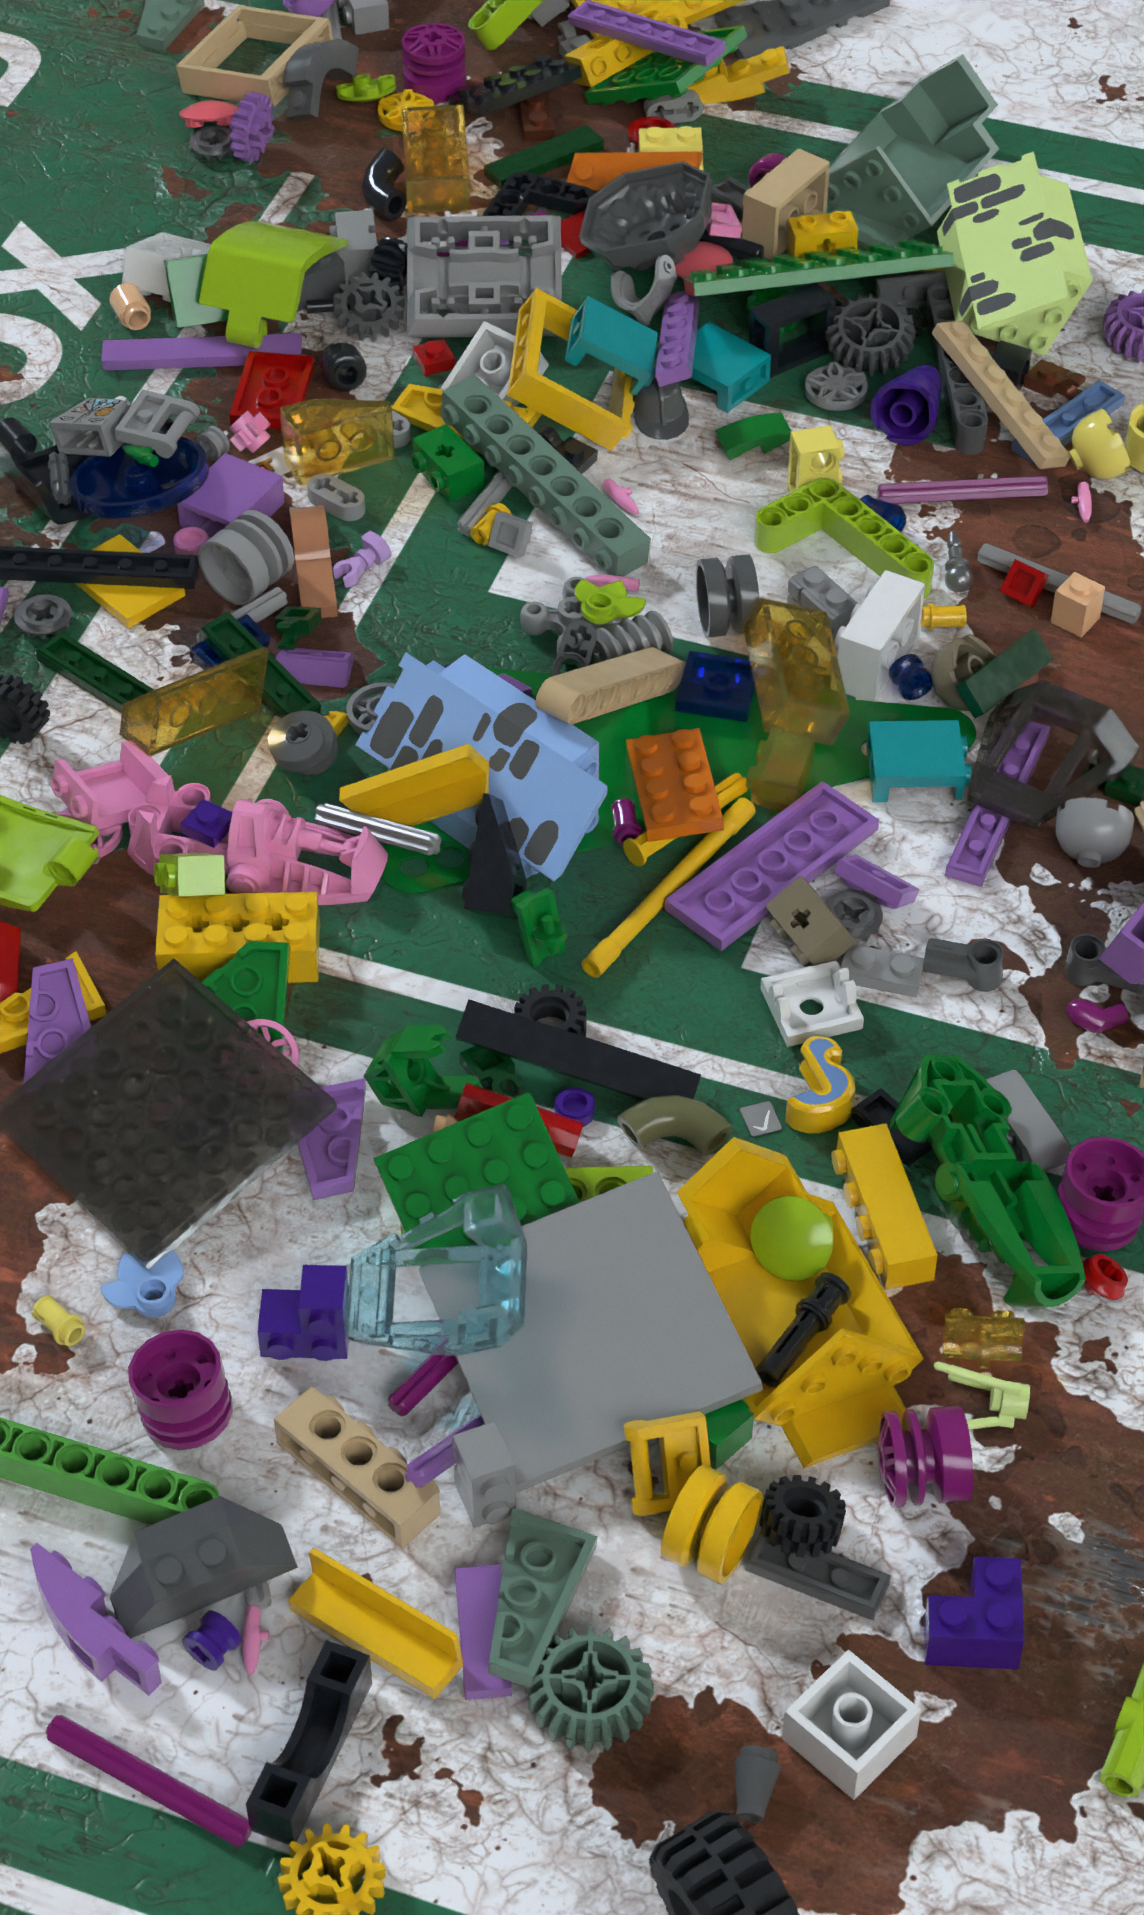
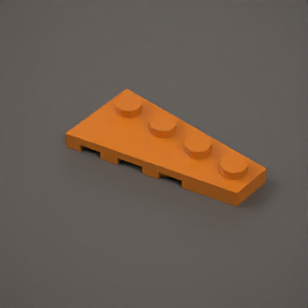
[567,151,703,193]

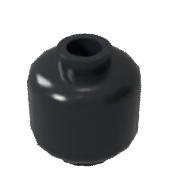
[320,343,367,392]

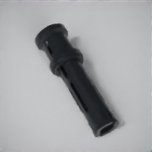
[755,1272,851,1388]

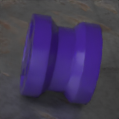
[182,1610,242,1671]

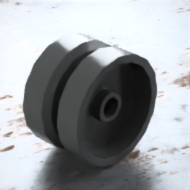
[696,554,760,638]

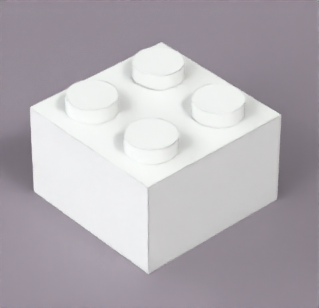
[782,1649,921,1800]

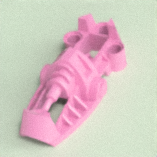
[127,775,388,905]

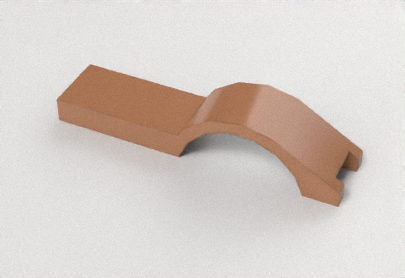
[289,504,338,618]

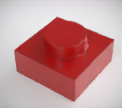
[413,339,456,376]
[999,559,1049,608]

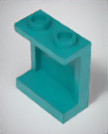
[565,296,659,395]
[692,322,771,413]
[866,720,972,803]

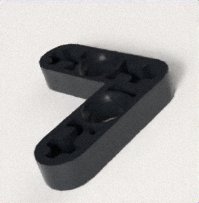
[483,172,594,216]

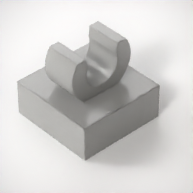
[488,511,533,558]

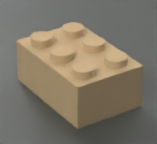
[741,148,830,261]

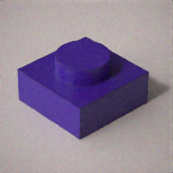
[181,799,232,848]

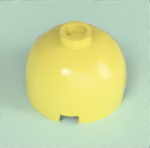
[1068,408,1131,480]

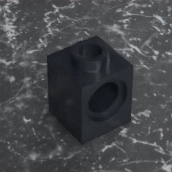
[991,341,1032,391]

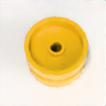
[661,1464,764,1585]

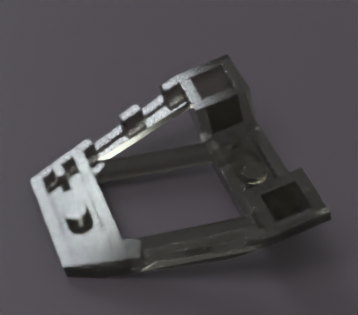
[967,680,1140,829]

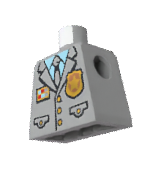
[50,396,131,456]

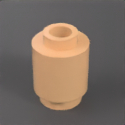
[109,283,151,330]

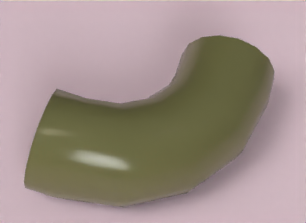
[617,1095,733,1155]

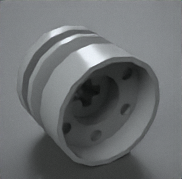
[198,510,294,605]

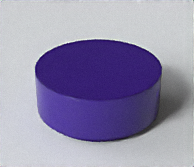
[554,1087,595,1127]

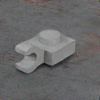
[557,20,590,59]

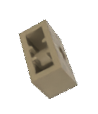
[765,875,857,966]

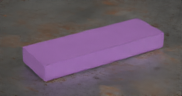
[455,1564,512,1700]

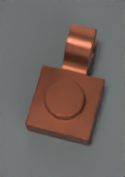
[1023,359,1086,400]

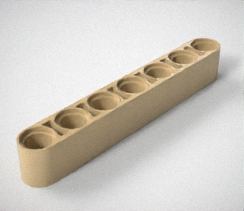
[535,647,686,725]

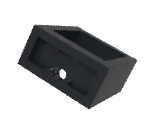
[749,282,836,378]

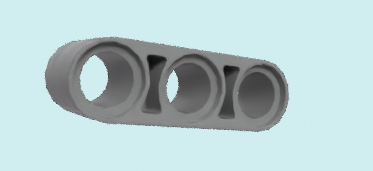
[986,1069,1070,1171]

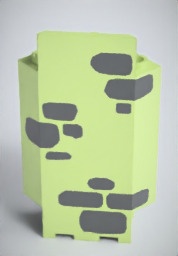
[937,151,1093,356]

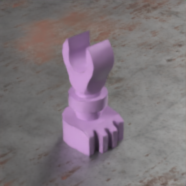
[333,530,392,588]

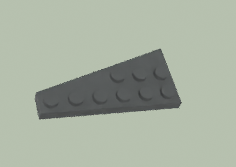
[715,0,890,60]

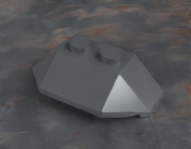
[109,1496,298,1639]

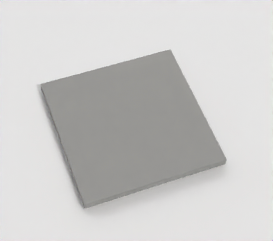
[418,1171,763,1493]

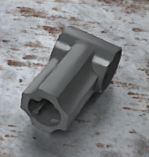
[1064,934,1140,993]
[923,938,1004,992]

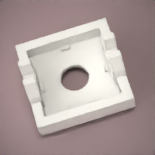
[760,960,864,1047]

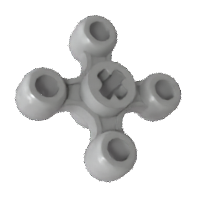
[520,577,628,665]

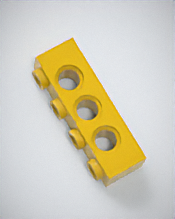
[564,0,689,87]

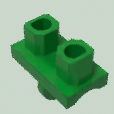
[511,888,568,967]

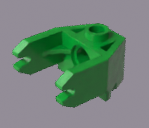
[363,1025,483,1117]

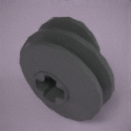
[267,710,339,777]

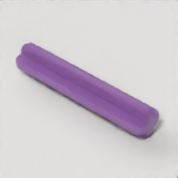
[404,1415,485,1488]

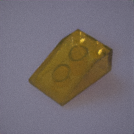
[280,399,395,486]

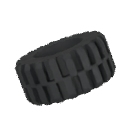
[649,1811,800,1915]

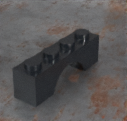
[246,1640,372,1845]

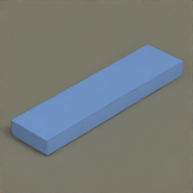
[1011,380,1125,466]

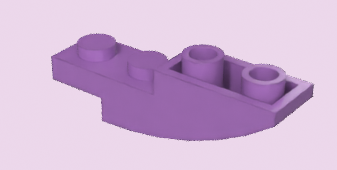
[30,1543,162,1696]

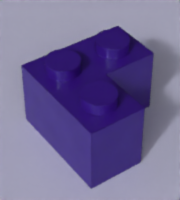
[257,1265,351,1361]
[924,1556,1024,1669]

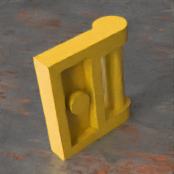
[623,1411,711,1516]

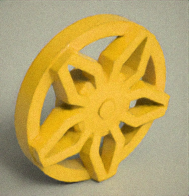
[378,89,435,131]

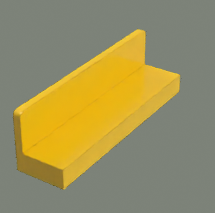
[339,744,489,836]
[288,1548,464,1699]

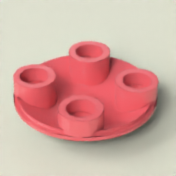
[179,100,239,128]
[675,242,733,279]

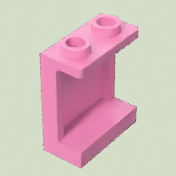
[51,739,173,830]

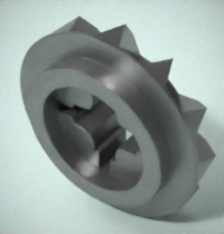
[189,126,234,161]
[14,595,73,640]
[825,891,883,942]

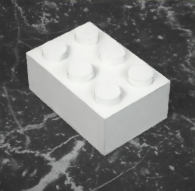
[832,570,925,702]

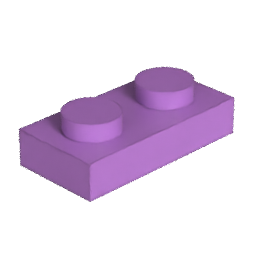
[833,854,920,909]

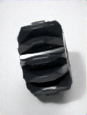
[368,237,407,293]

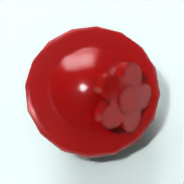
[1082,1254,1128,1300]

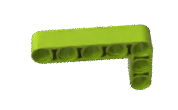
[469,0,544,50]
[754,478,934,598]

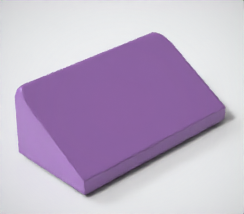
[276,648,354,688]

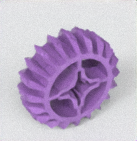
[1103,289,1144,362]

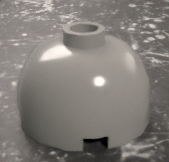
[1056,797,1134,868]

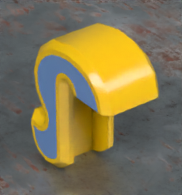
[785,1036,855,1134]

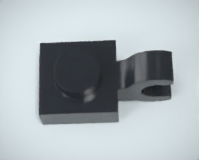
[538,426,598,474]

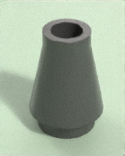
[734,1746,782,1823]

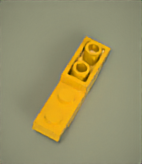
[687,46,790,103]

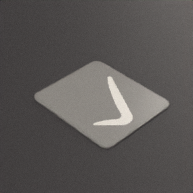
[740,1101,782,1136]

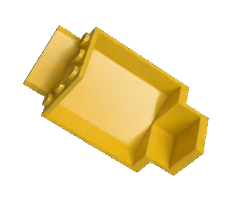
[677,1137,924,1468]

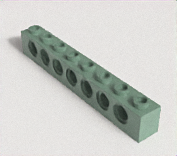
[440,374,651,576]

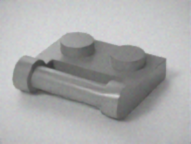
[115,390,200,458]

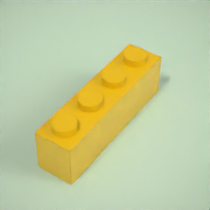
[831,1123,938,1290]

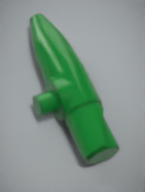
[122,444,159,467]

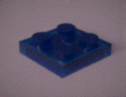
[675,651,761,722]

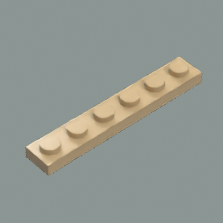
[932,321,1071,470]

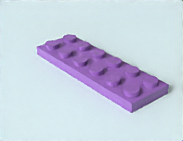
[665,781,879,951]

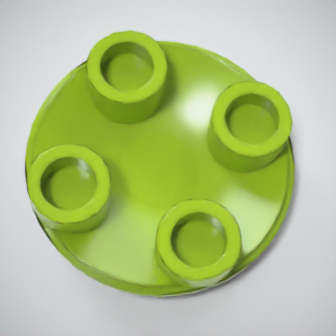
[336,74,397,103]
[751,1196,834,1281]

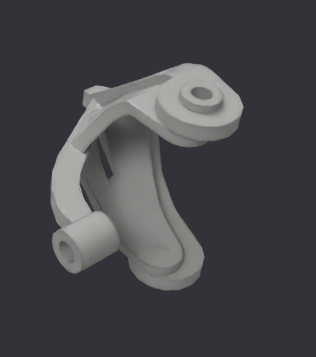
[611,255,677,327]

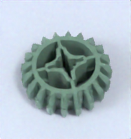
[526,1625,654,1753]

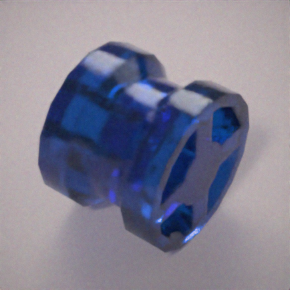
[888,654,933,700]

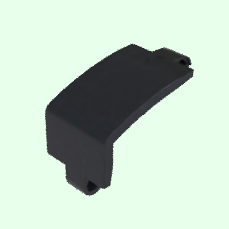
[0,417,175,525]

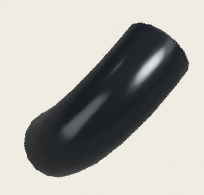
[362,148,407,221]

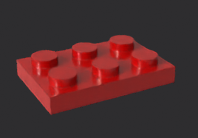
[229,351,315,431]

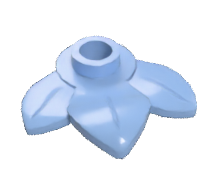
[100,1249,184,1318]

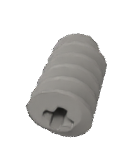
[593,611,673,663]

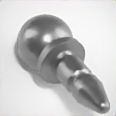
[945,531,973,592]

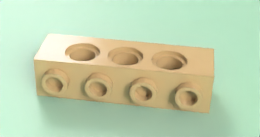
[274,1386,441,1549]

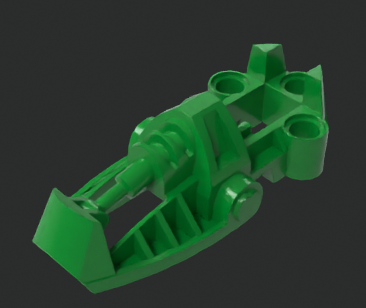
[890,1054,1086,1310]

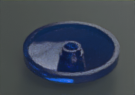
[70,437,209,518]

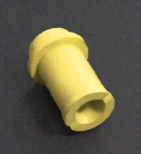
[31,1295,85,1346]

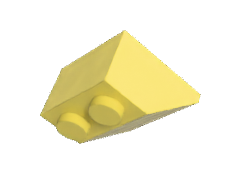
[638,126,703,171]

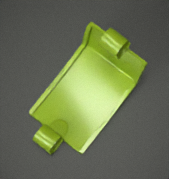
[199,221,348,349]
[0,795,100,912]

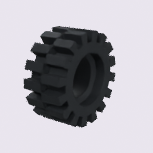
[0,673,50,744]
[514,984,586,1037]
[759,1475,846,1557]

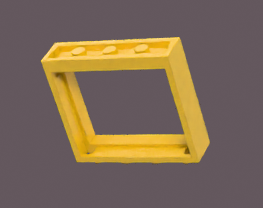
[507,288,635,451]

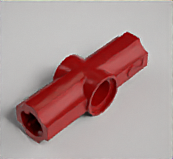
[454,1082,584,1157]

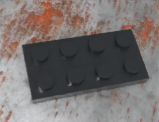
[447,55,582,117]

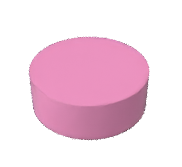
[173,527,209,556]

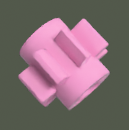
[229,411,271,453]

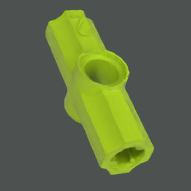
[1099,1663,1144,1798]

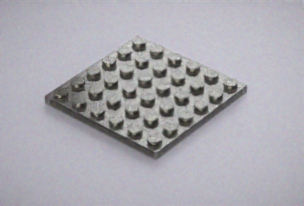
[0,959,337,1270]

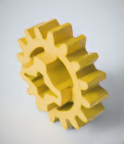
[278,1823,386,1915]

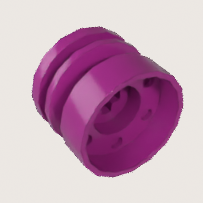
[402,23,466,103]
[1057,1137,1144,1252]
[128,1329,233,1450]
[877,1405,973,1508]

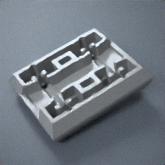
[407,215,562,338]

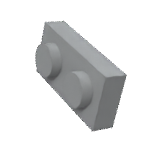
[841,944,924,998]

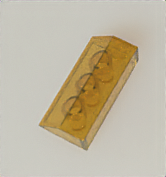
[119,646,269,757]

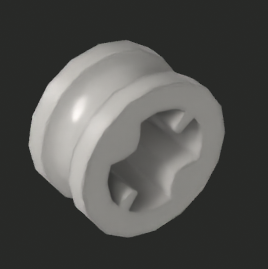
[196,426,230,461]

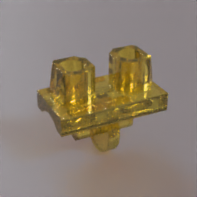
[942,1308,1025,1369]

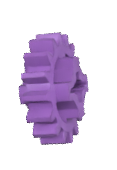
[229,91,274,163]

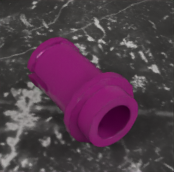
[611,798,643,847]

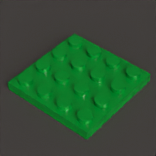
[584,25,748,106]
[373,1092,580,1268]

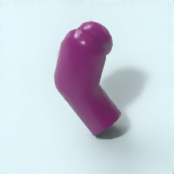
[1066,999,1129,1033]

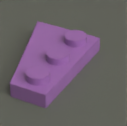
[23,958,103,1095]
[285,1078,366,1200]

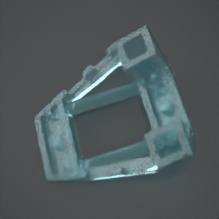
[345,1184,527,1355]

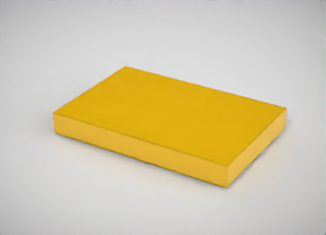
[75,534,186,628]

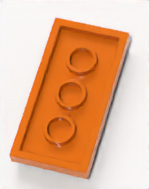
[626,728,724,842]

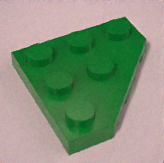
[159,941,291,1063]

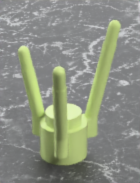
[934,1361,1030,1430]

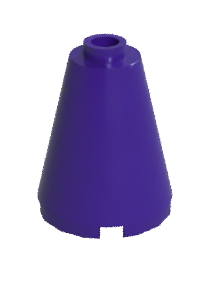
[870,365,942,445]

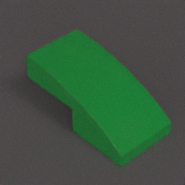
[715,412,791,460]

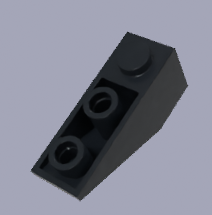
[462,793,527,919]

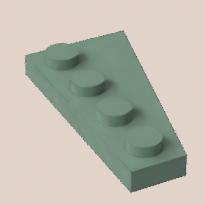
[488,1508,597,1689]

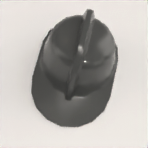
[633,376,689,440]

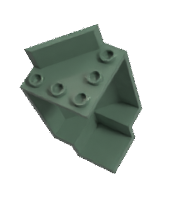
[827,54,999,249]

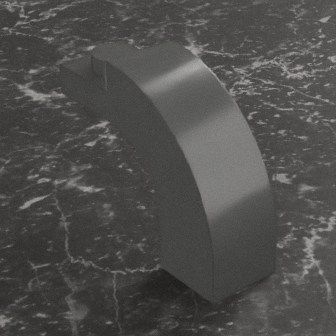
[282,39,359,122]

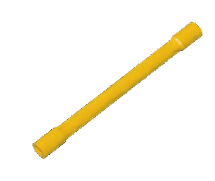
[581,798,756,978]

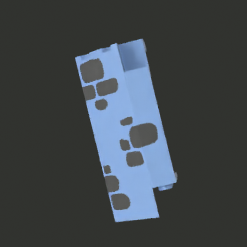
[356,652,607,881]

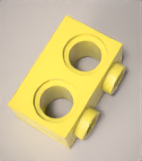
[787,425,844,493]

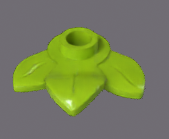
[574,580,646,625]

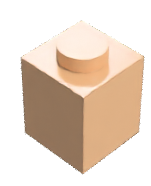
[1051,572,1105,638]

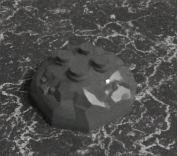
[579,161,712,271]

